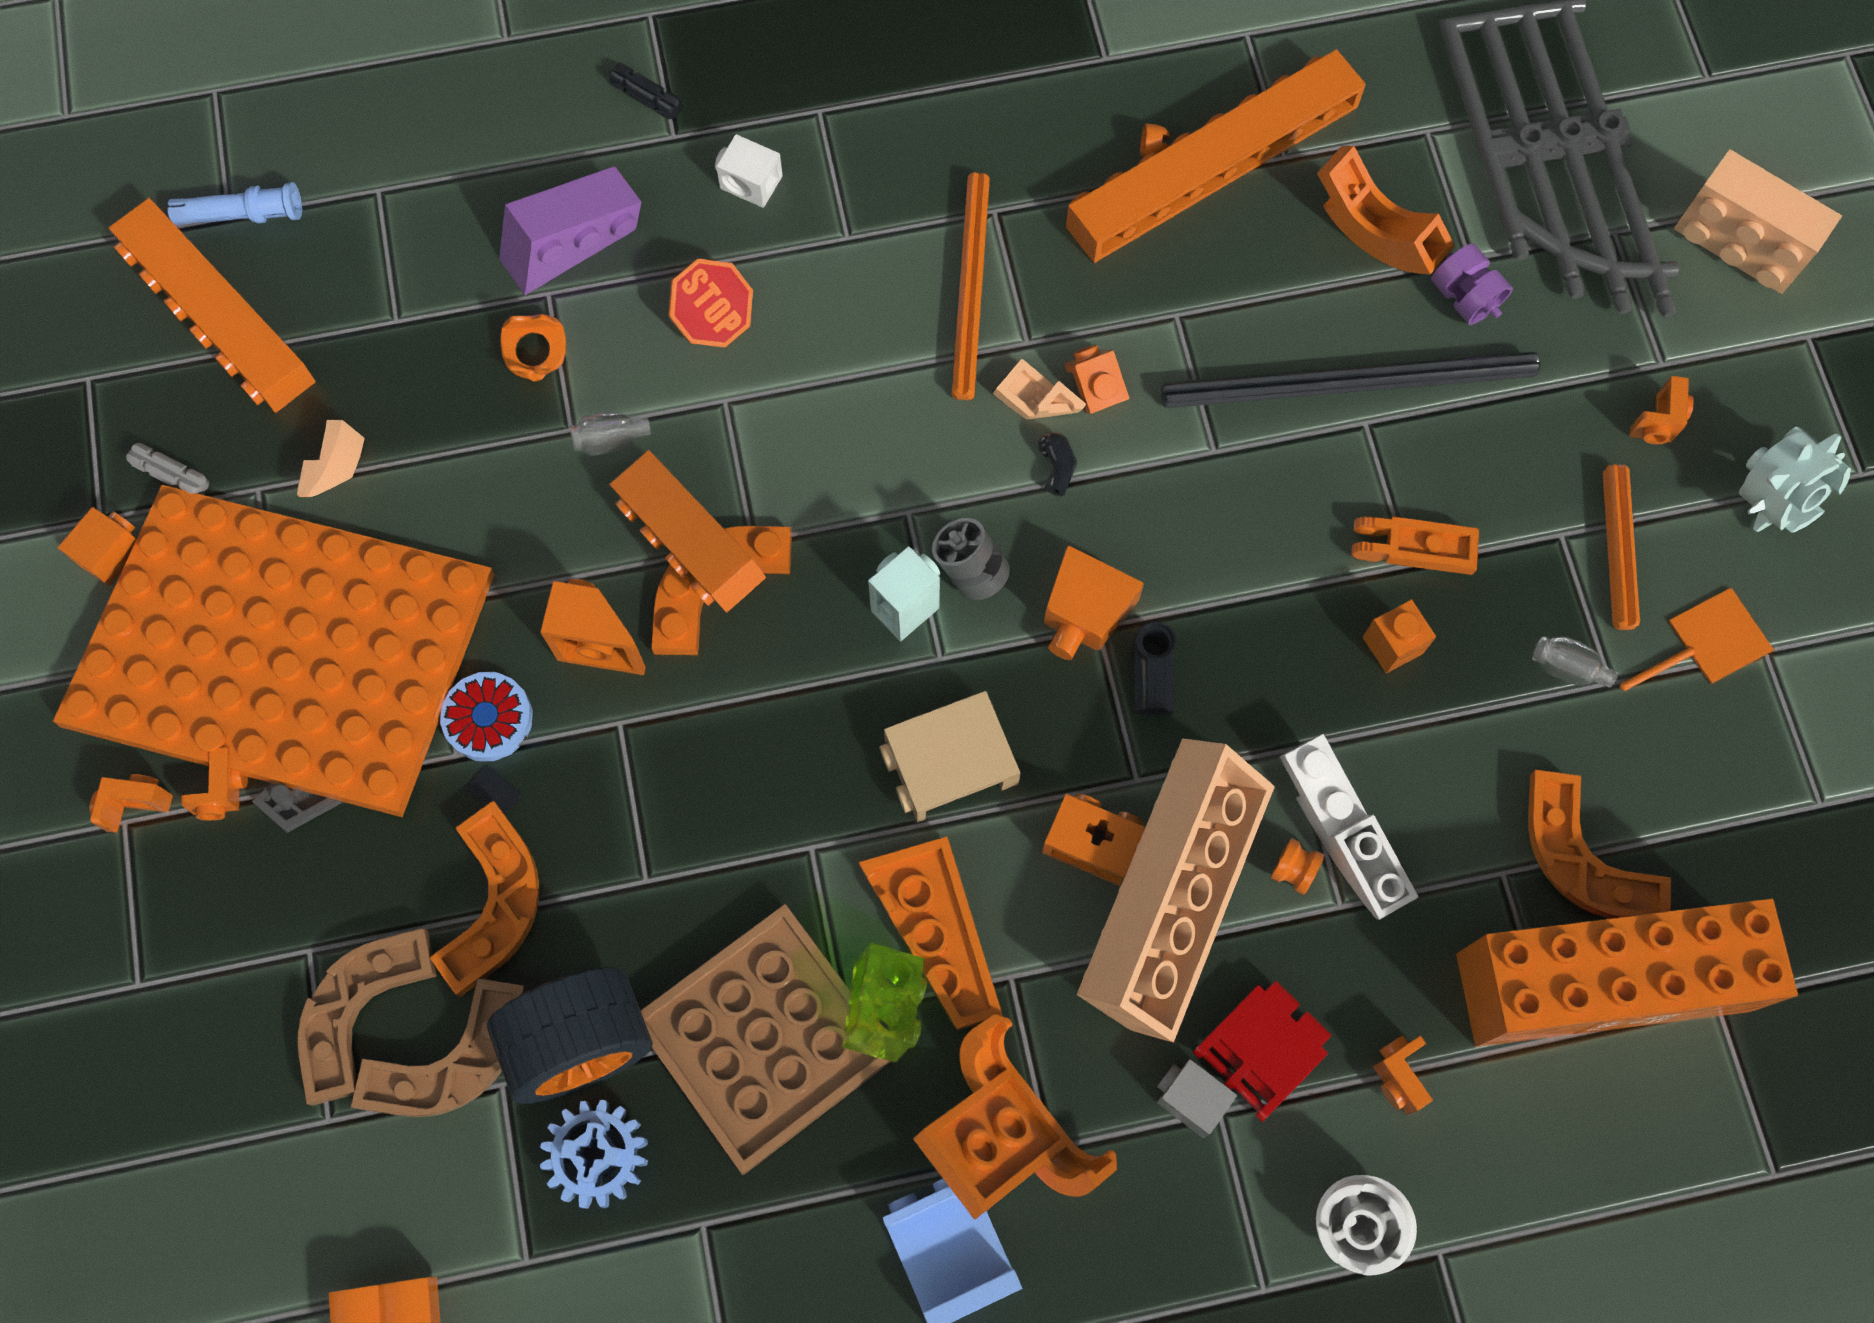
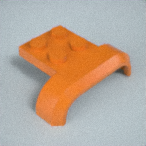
[913,1014,1117,1220]

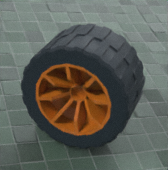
[487,967,653,1104]

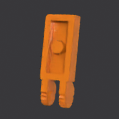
[1351,516,1479,575]

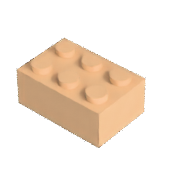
[1674,149,1842,294]

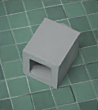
[1157,1060,1237,1138]

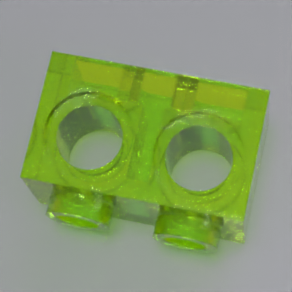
[842,942,927,1063]

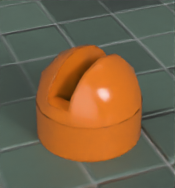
[1140,123,1171,157]

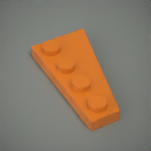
[859,836,1002,1031]

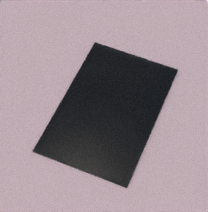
[465,765,523,815]

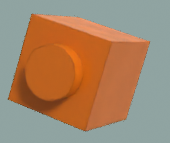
[57,507,136,586]
[1363,599,1436,674]

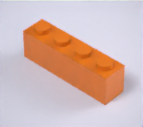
[609,450,767,613]

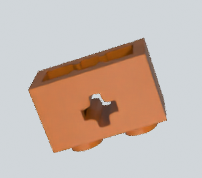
[1042,793,1146,887]

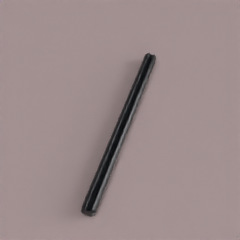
[1161,352,1540,408]

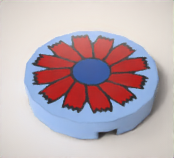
[440,672,533,761]

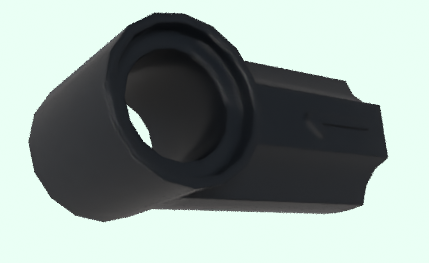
[1131,621,1177,716]

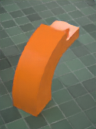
[1317,146,1455,274]

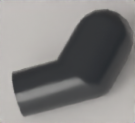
[1038,432,1077,496]

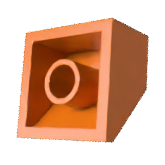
[541,579,646,675]

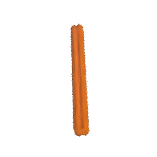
[952,172,990,401]

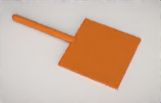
[1620,588,1774,691]

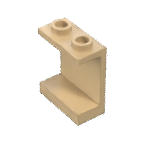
[879,691,1020,823]

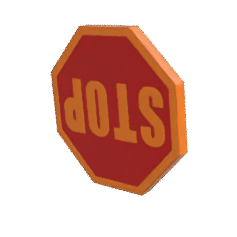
[668,259,753,348]

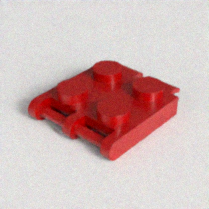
[1192,981,1332,1122]

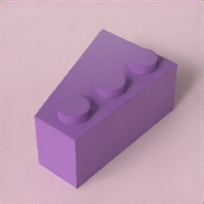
[499,166,641,295]

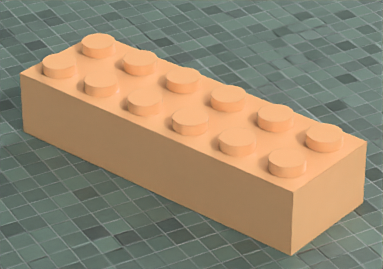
[1076,738,1275,1043]

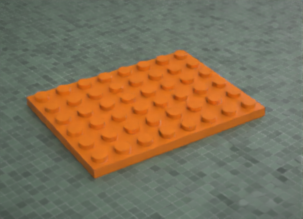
[53,485,495,817]

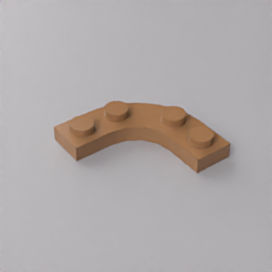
[298,928,437,1106]
[351,979,528,1117]

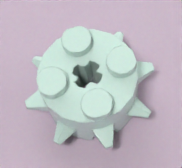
[1739,427,1851,533]

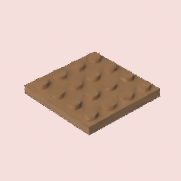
[641,904,898,1175]

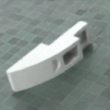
[1279,734,1418,920]

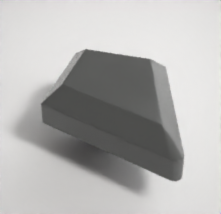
[252,783,343,833]

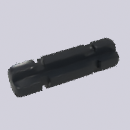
[609,63,683,120]

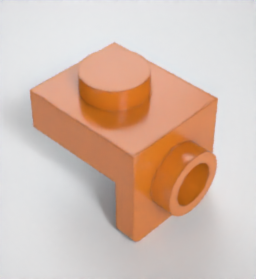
[1064,345,1130,414]
[1630,376,1694,444]
[181,747,248,821]
[89,774,173,833]
[1373,1035,1433,1115]

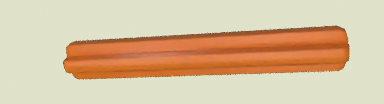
[1603,464,1640,630]

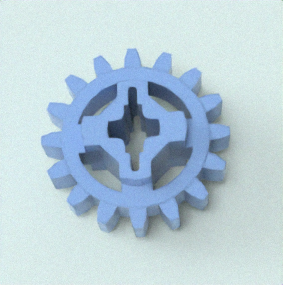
[540,1100,648,1209]

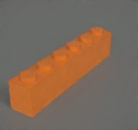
[108,198,316,414]

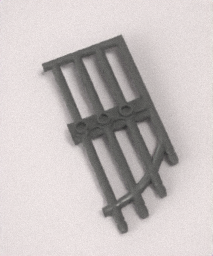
[1438,0,1679,318]

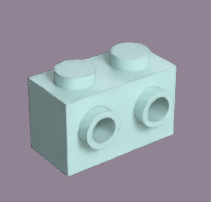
[868,546,940,642]

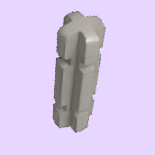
[126,443,209,495]

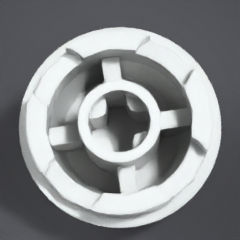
[1316,1175,1417,1276]

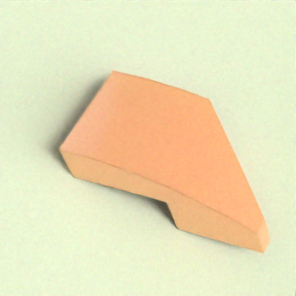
[993,359,1086,419]
[297,420,365,497]

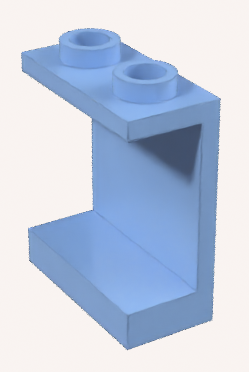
[883,1179,1023,1323]

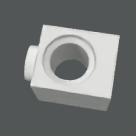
[715,134,783,208]

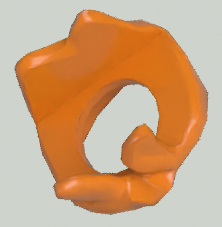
[500,314,566,382]

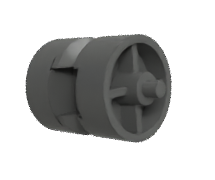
[932,518,1010,600]

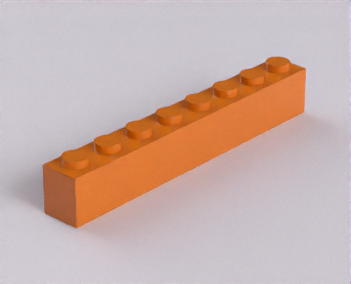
[1066,49,1366,263]

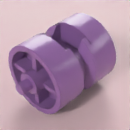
[1431,243,1513,325]

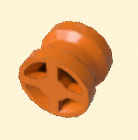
[1270,837,1325,896]

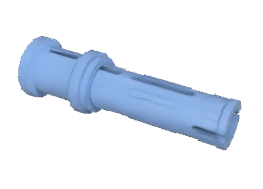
[168,182,302,226]

